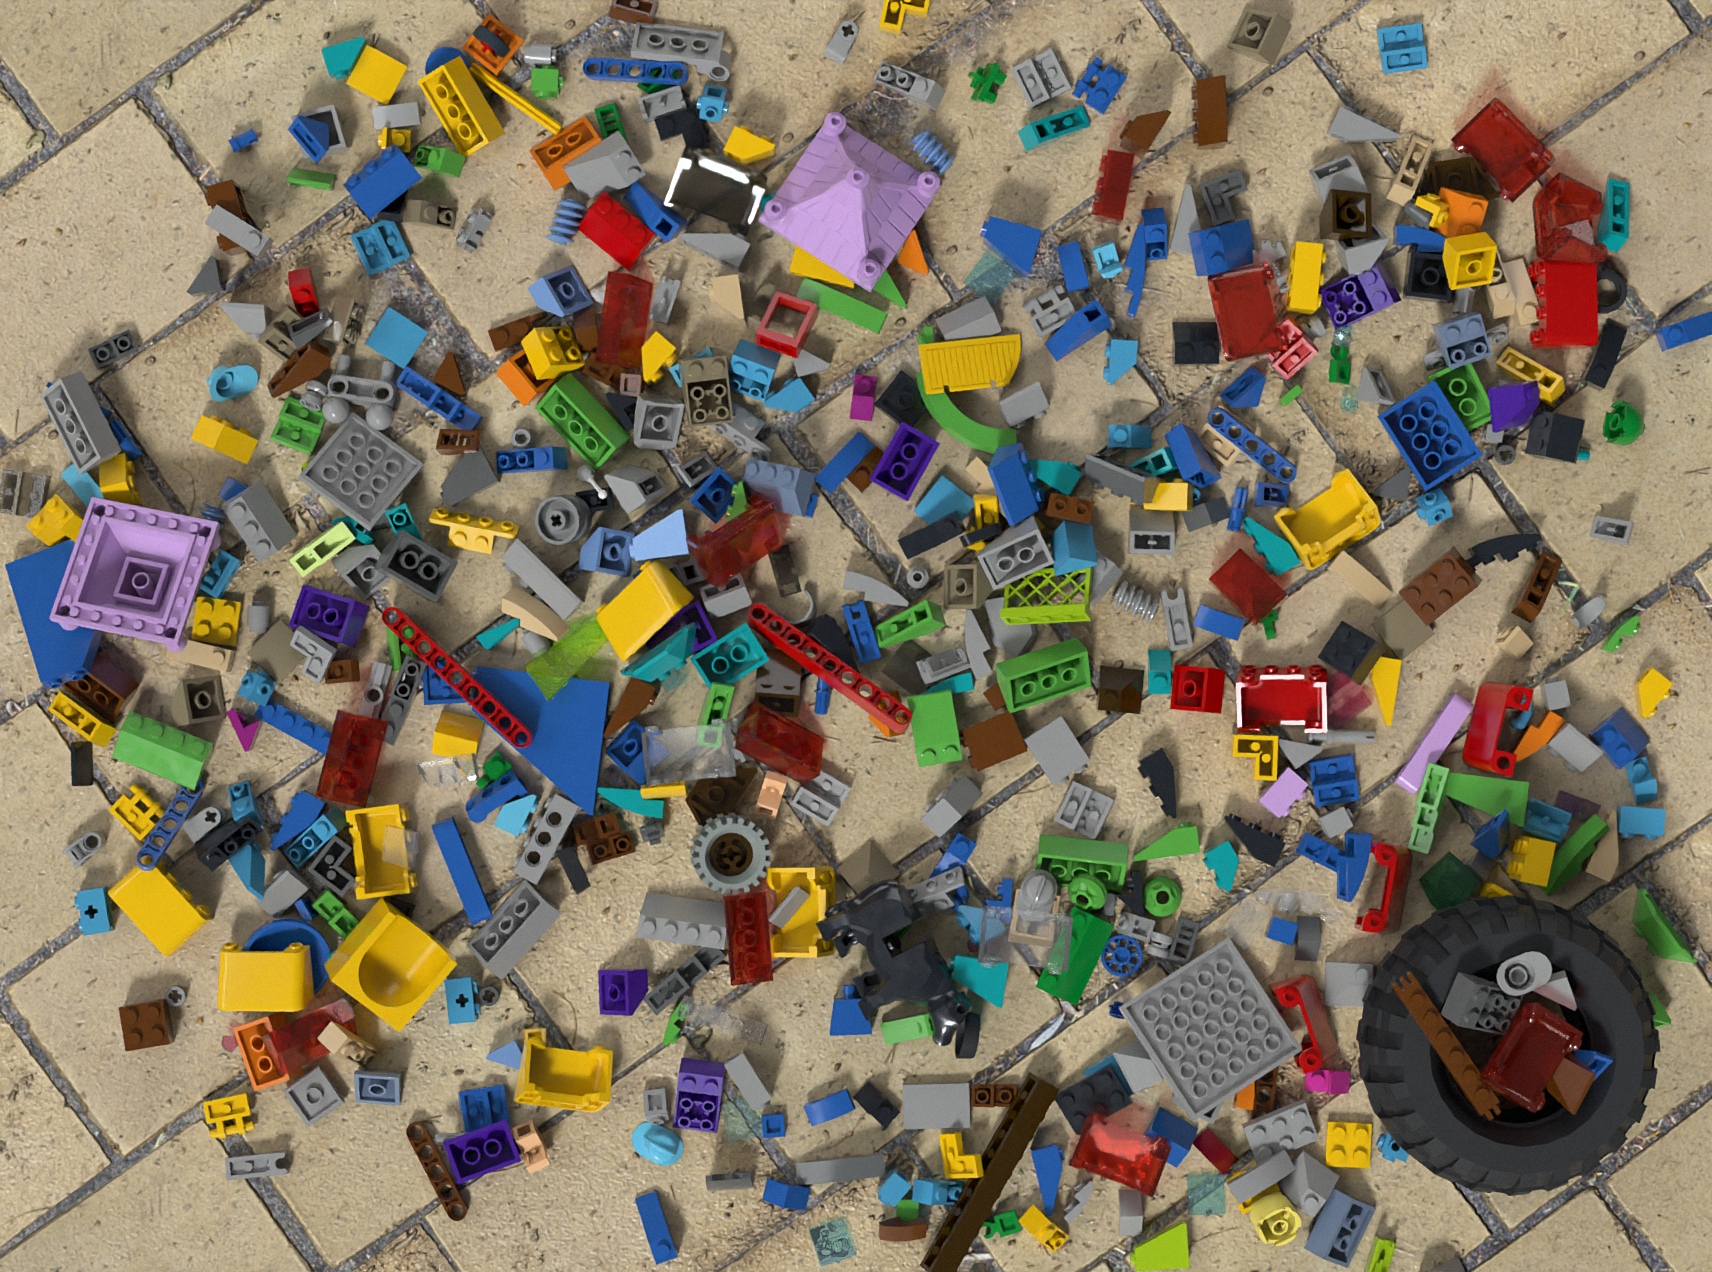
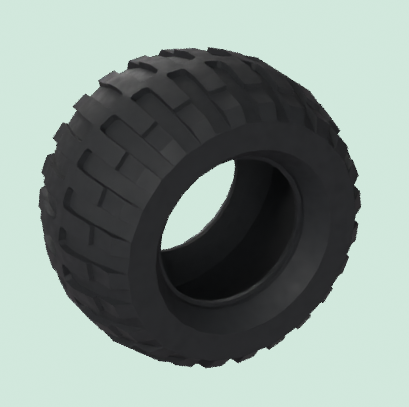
[1356,895,1661,1196]

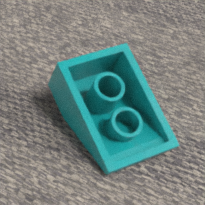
[690,623,770,689]

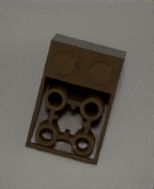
[753,648,802,717]

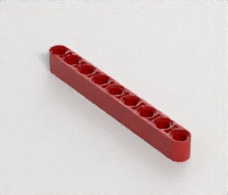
[747,603,912,733]
[382,607,534,748]

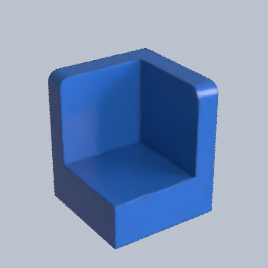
[1265,917,1299,946]

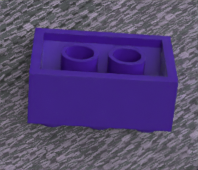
[869,421,940,501]
[443,1119,523,1184]

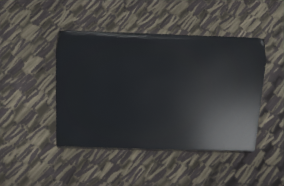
[70,741,93,787]

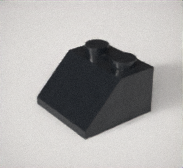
[1172,322,1219,367]
[1525,410,1585,464]

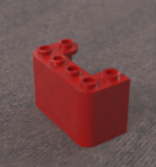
[1528,257,1598,349]

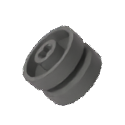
[535,494,592,545]

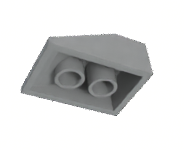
[562,131,646,200]
[679,233,752,273]
[976,516,1054,590]

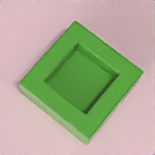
[1278,384,1303,407]
[896,1198,919,1222]

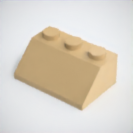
[708,274,746,326]

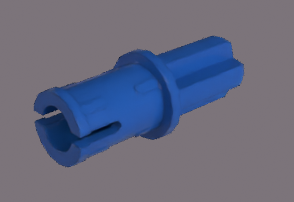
[109,420,143,462]
[1227,487,1248,532]
[814,677,832,715]

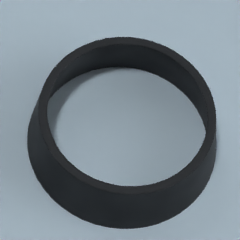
[556,846,591,895]
[955,1012,980,1059]

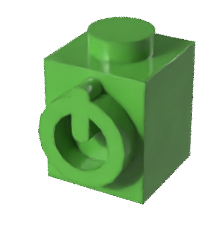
[531,65,564,99]

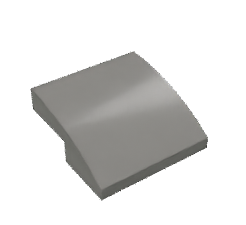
[1011,48,1072,108]
[790,764,852,827]
[1054,781,1115,841]

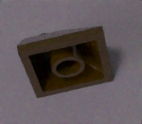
[1319,189,1372,241]
[1096,666,1144,714]

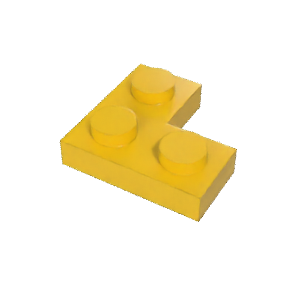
[939,1132,984,1178]

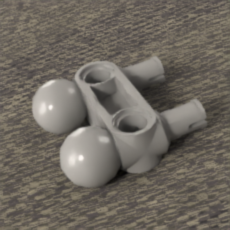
[322,355,396,430]

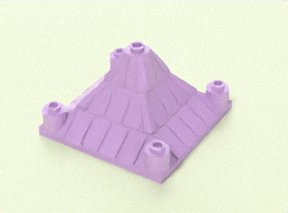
[759,112,942,293]
[49,497,221,652]

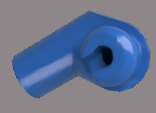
[950,880,970,911]

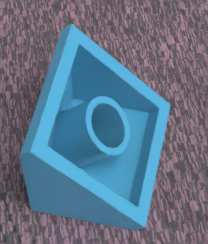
[1050,520,1098,576]

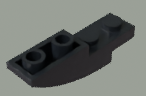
[1466,534,1542,571]

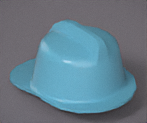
[206,365,258,402]
[632,1122,683,1166]

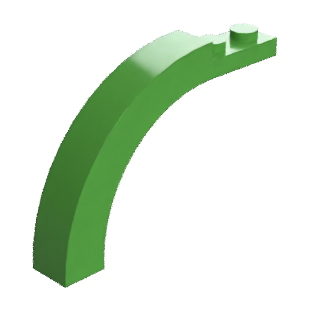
[916,326,1017,454]

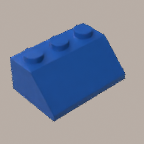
[343,144,422,219]
[988,442,1044,526]

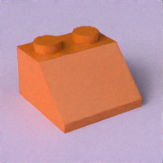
[1429,187,1488,238]
[496,349,563,407]

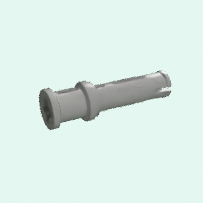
[1306,725,1375,745]

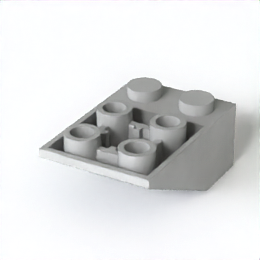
[1047,548,1123,607]

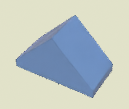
[486,1039,523,1070]

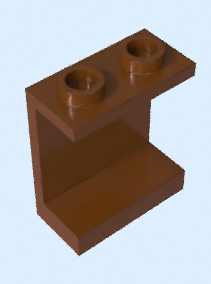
[1044,493,1095,525]
[959,711,1027,771]

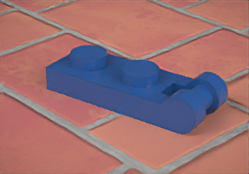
[842,599,881,664]

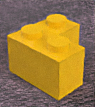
[879,0,930,35]
[190,414,258,464]
[99,453,142,506]
[26,494,84,547]
[1230,734,1278,781]

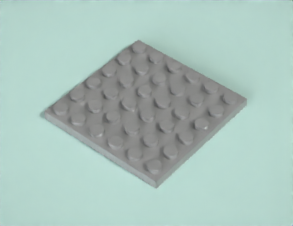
[1119,937,1303,1122]

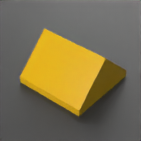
[432,710,485,764]

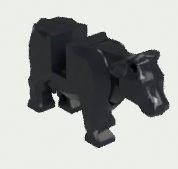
[816,879,973,1046]

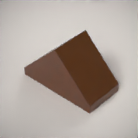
[573,306,601,353]
[433,351,467,397]

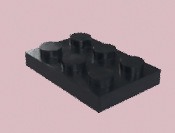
[1055,1063,1133,1135]

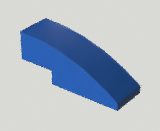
[1393,225,1446,255]
[814,432,875,495]
[1337,831,1372,902]

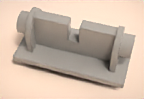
[456,207,492,254]

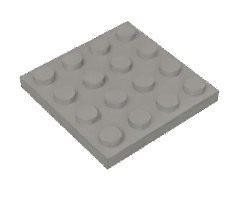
[298,412,424,531]

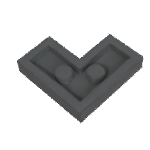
[1198,169,1248,227]

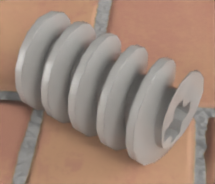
[1110,581,1159,625]

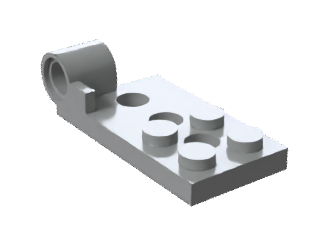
[631,22,732,82]

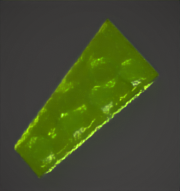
[524,620,609,702]

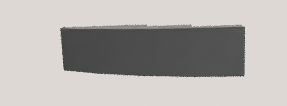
[643,947,727,1015]
[795,1153,886,1185]

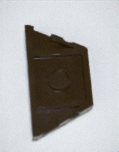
[1417,156,1500,200]
[685,763,758,827]

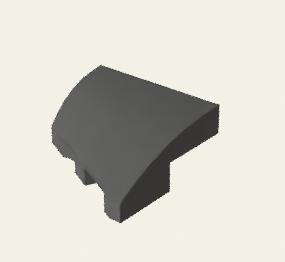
[705,1171,753,1192]

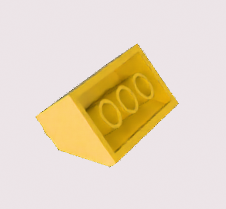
[417,56,505,156]

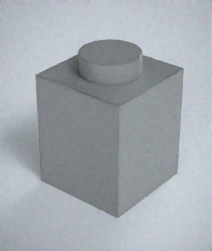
[1540,677,1571,711]
[1317,806,1354,838]

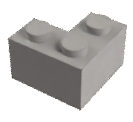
[921,775,983,838]

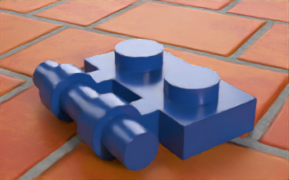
[1072,57,1127,115]

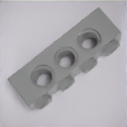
[512,793,580,885]

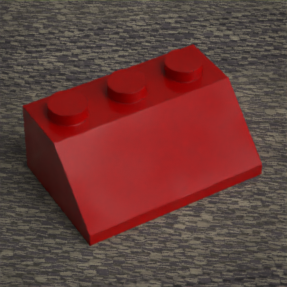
[577,192,656,271]

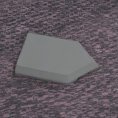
[985,592,1037,658]

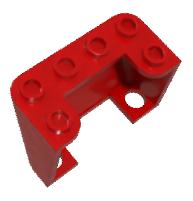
[1236,665,1328,733]
[1462,681,1534,777]

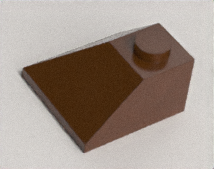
[1541,1046,1596,1115]

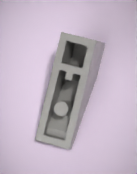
[1169,184,1201,257]
[205,204,274,259]

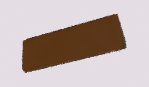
[609,0,658,24]

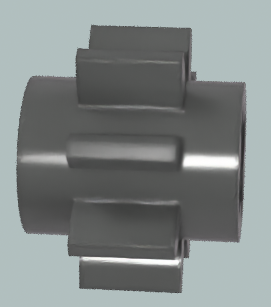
[639,818,665,846]

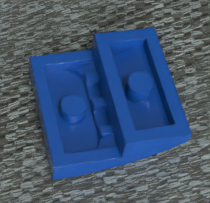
[1308,753,1360,807]
[457,1084,511,1133]

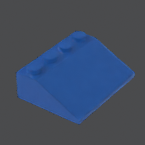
[1377,380,1482,491]

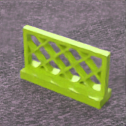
[1000,567,1093,625]

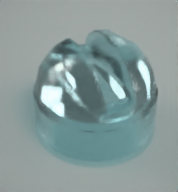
[1333,326,1351,346]
[1340,394,1358,412]

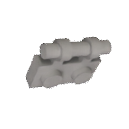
[1022,284,1076,338]

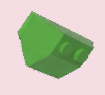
[1632,888,1698,963]

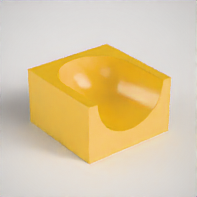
[324,897,457,1032]

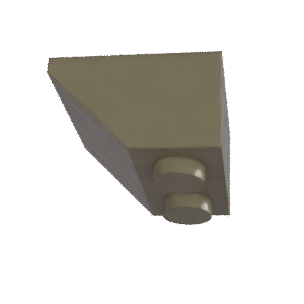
[1227,7,1292,65]

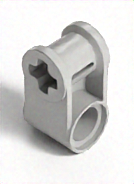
[823,21,858,65]
[182,805,226,843]
[62,831,107,869]

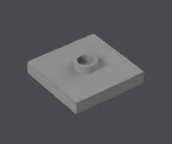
[283,1065,345,1127]

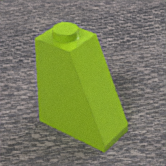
[1130,1220,1190,1272]

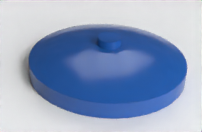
[243,918,331,996]

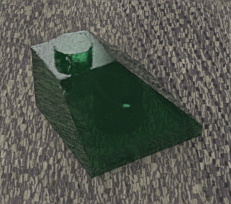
[1419,851,1482,910]

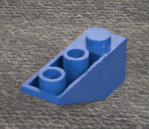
[624,181,688,243]
[1045,299,1112,362]
[496,446,567,474]
[269,790,328,851]

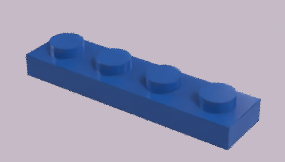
[254,698,343,758]

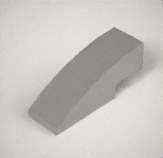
[843,571,908,607]
[964,609,992,680]
[1227,1149,1295,1204]

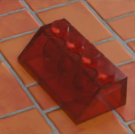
[595,271,653,369]
[735,701,824,785]
[315,709,388,808]
[723,892,773,986]
[261,996,358,1077]

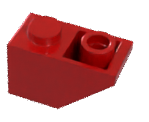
[288,267,321,318]

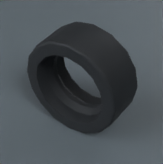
[1597,271,1627,314]

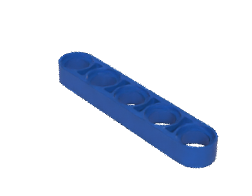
[583,58,689,85]
[1208,407,1297,483]
[137,781,203,871]

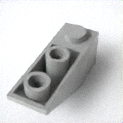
[873,61,946,110]
[1326,106,1400,143]

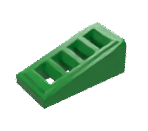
[594,103,629,146]

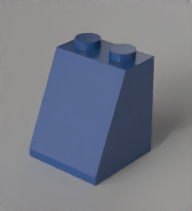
[980,216,1042,278]

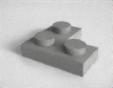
[289,625,337,684]

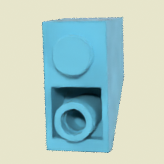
[494,794,540,836]

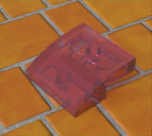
[1327,672,1372,729]

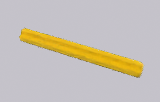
[469,63,562,134]

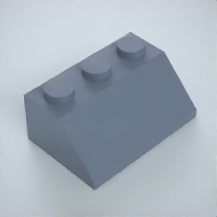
[743,458,815,517]
[1304,1188,1376,1268]

